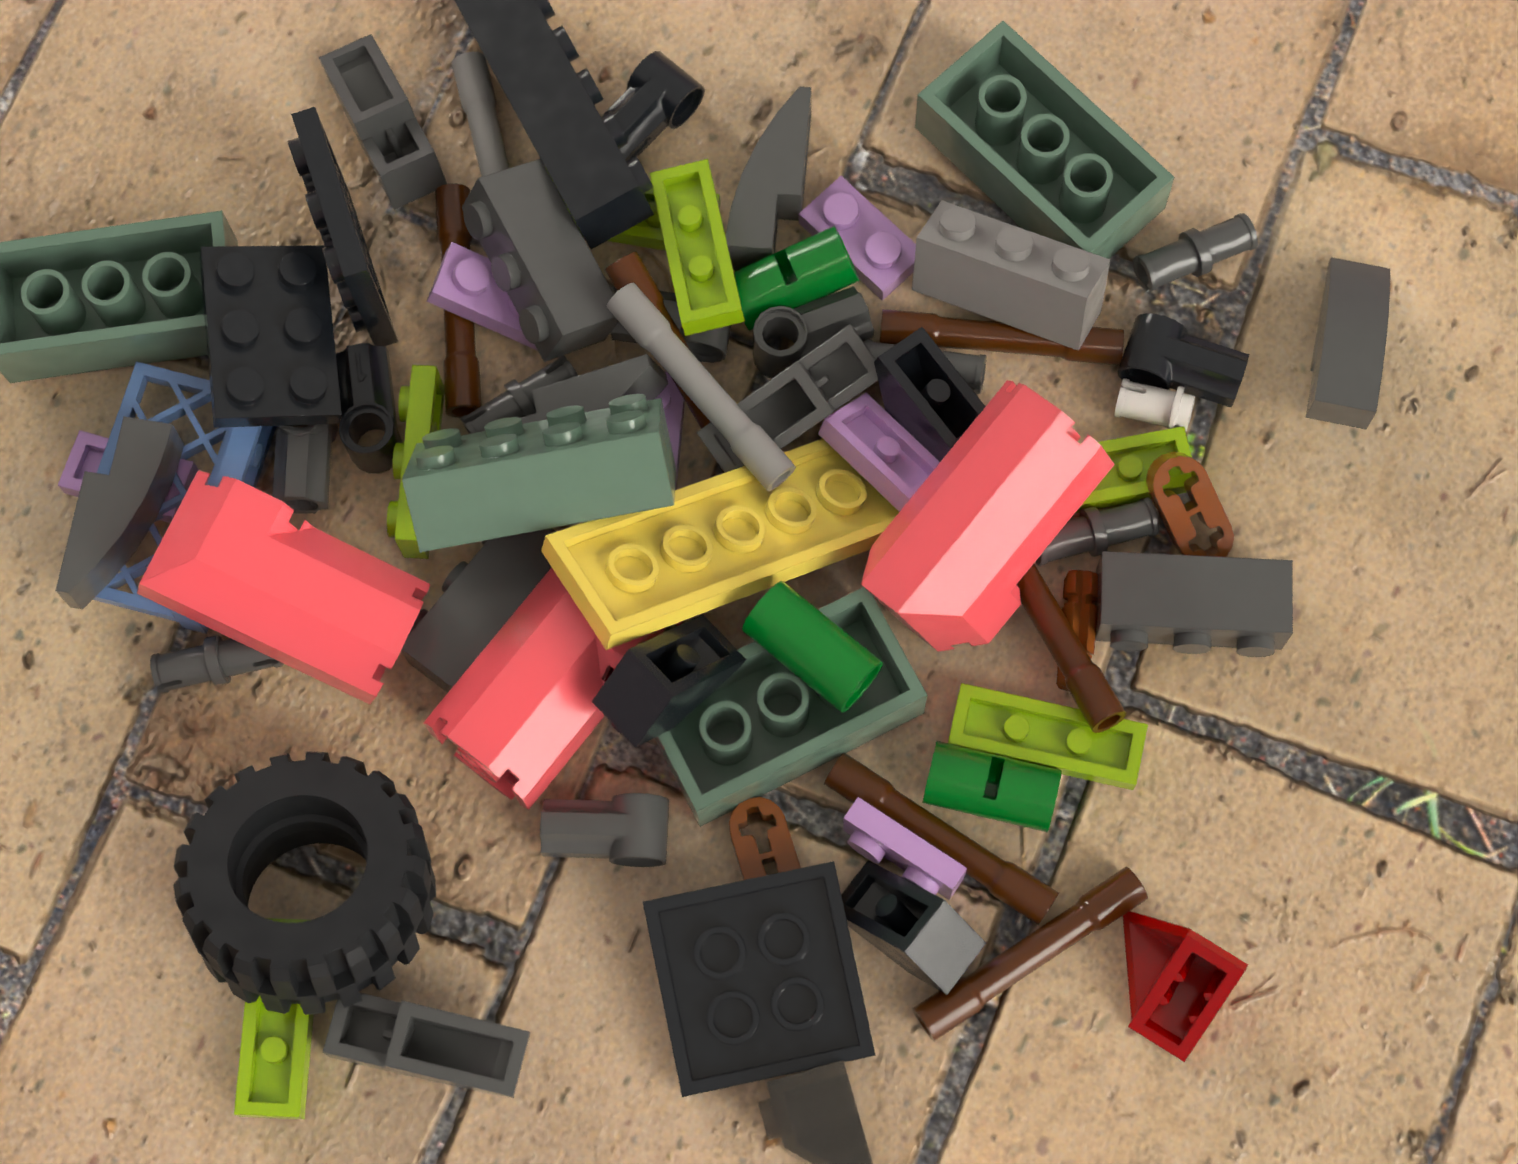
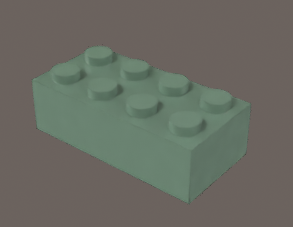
[915,20,1175,259]
[0,211,238,383]
[402,394,676,552]
[655,587,927,827]

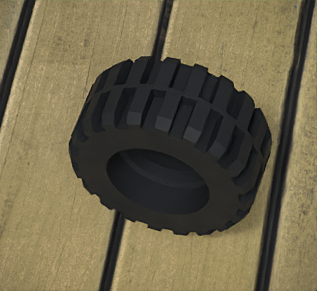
[173,752,436,1015]

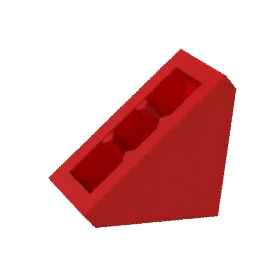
[1122,911,1248,1062]

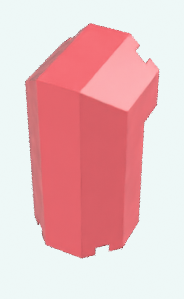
[861,380,1115,652]
[137,471,431,705]
[423,567,683,810]

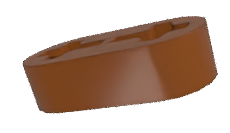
[1146,452,1234,557]
[729,797,801,880]

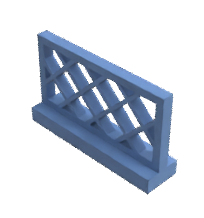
[93,361,276,634]

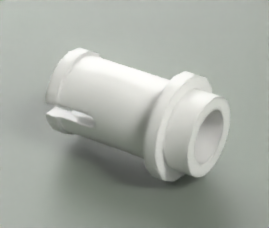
[1114,378,1195,432]

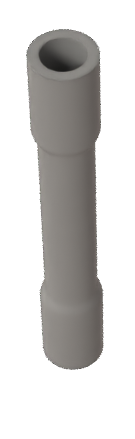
[452,52,509,177]
[607,283,796,491]

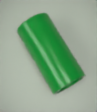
[734,226,860,331]
[742,581,883,713]
[922,741,1062,832]

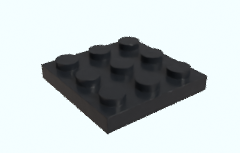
[288,107,398,346]
[643,861,876,1097]

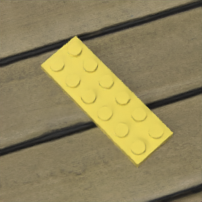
[541,439,899,650]

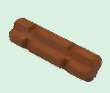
[1056,570,1098,691]

